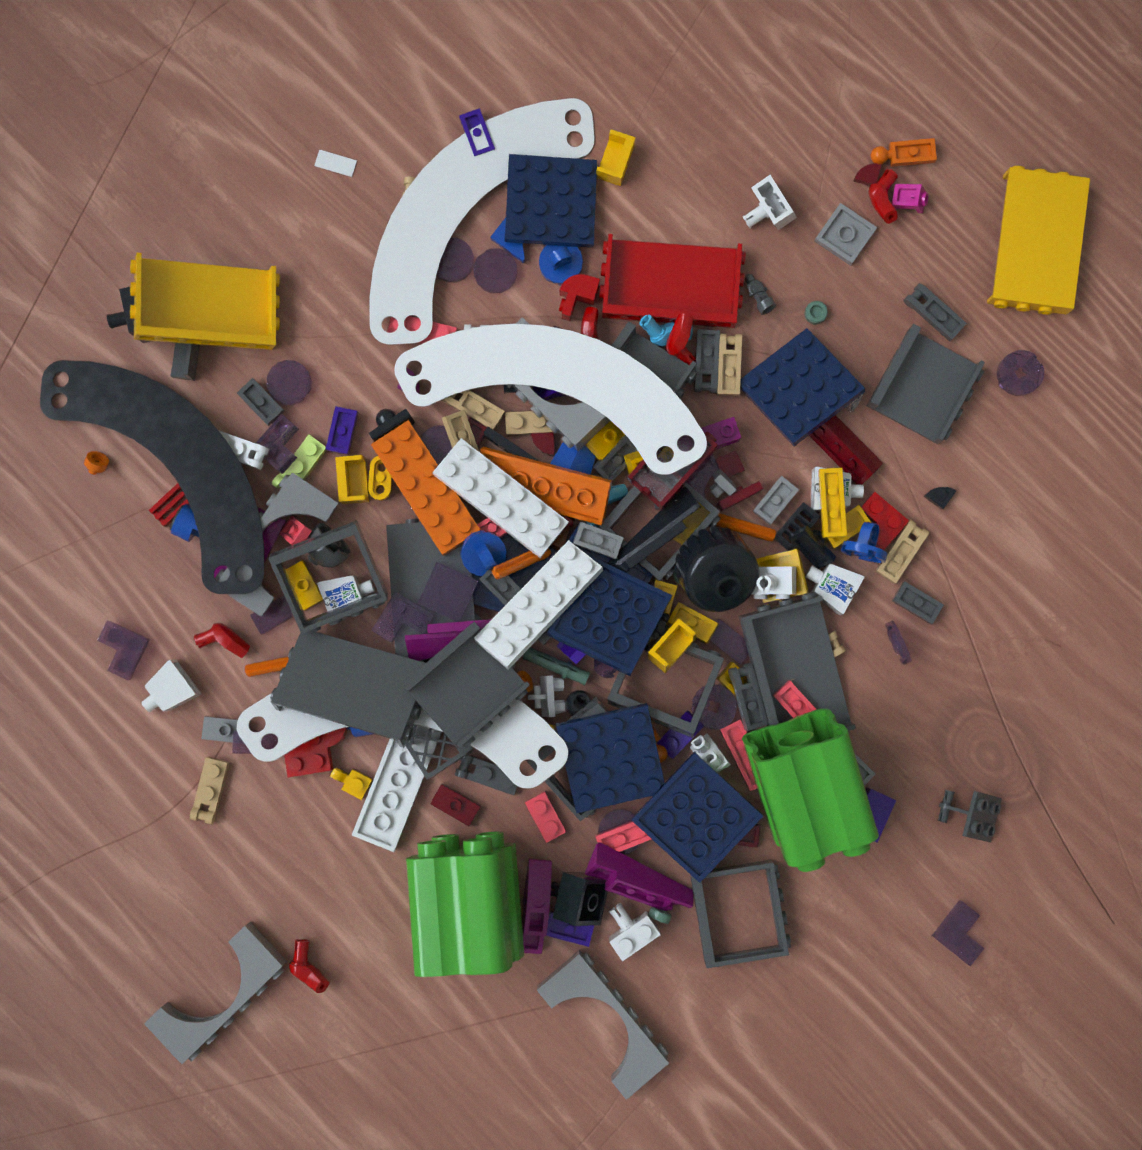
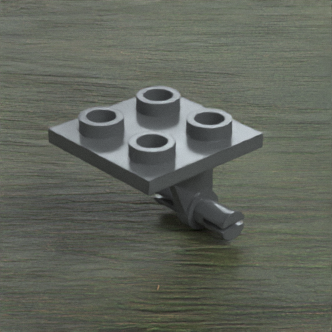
[937,790,1002,843]

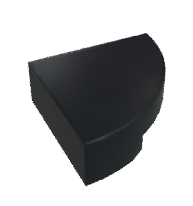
[924,487,956,510]

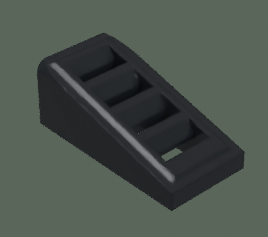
[774,502,821,551]

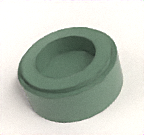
[804,301,828,325]
[648,907,672,924]

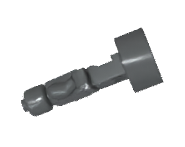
[745,274,776,315]

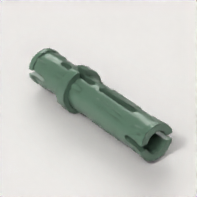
[523,647,590,686]

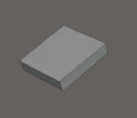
[814,203,877,266]

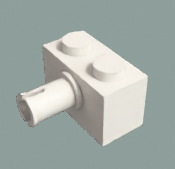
[742,175,797,230]
[752,567,796,599]
[609,903,661,961]

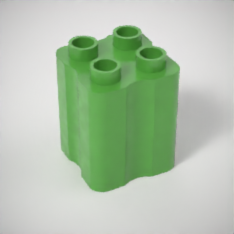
[742,709,879,872]
[406,831,524,977]

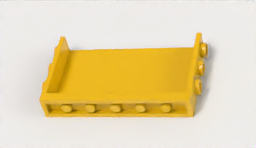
[987,166,1090,315]
[130,252,280,350]

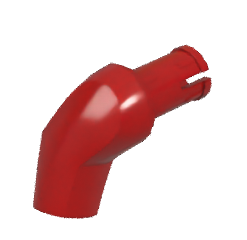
[868,169,898,224]
[580,307,603,342]
[666,313,696,366]
[194,623,250,658]
[289,939,330,993]

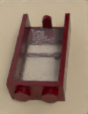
[628,432,718,510]

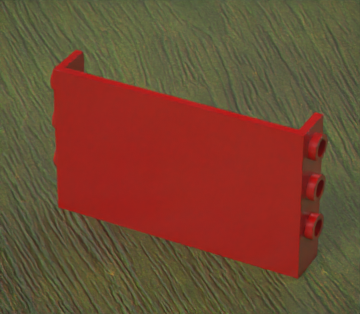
[599,234,746,328]

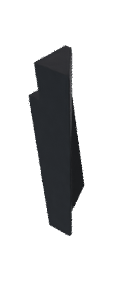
[607,487,701,573]

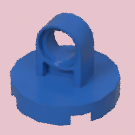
[539,245,583,285]
[841,522,888,563]
[460,530,507,576]

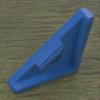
[490,217,525,263]

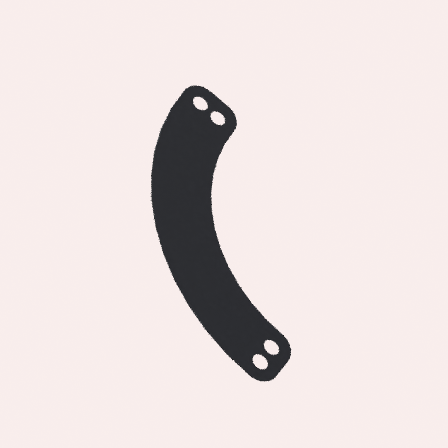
[40,360,265,594]

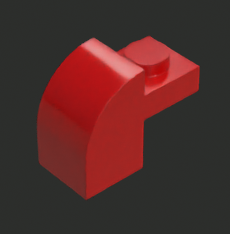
[559,274,600,321]

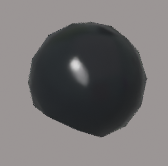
[565,690,593,716]

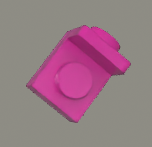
[892,184,928,213]

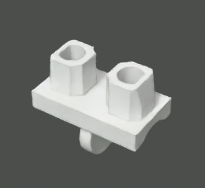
[528,675,565,717]
[690,733,731,773]

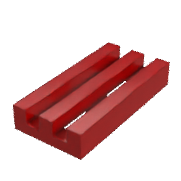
[149,483,189,527]

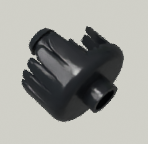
[674,526,759,612]

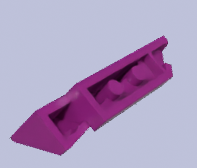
[405,619,492,661]
[585,842,693,911]

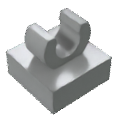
[710,468,736,498]

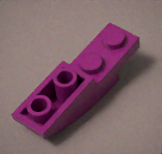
[522,859,552,954]

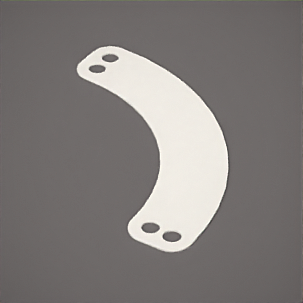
[370,98,594,345]
[395,324,707,475]
[237,694,568,789]

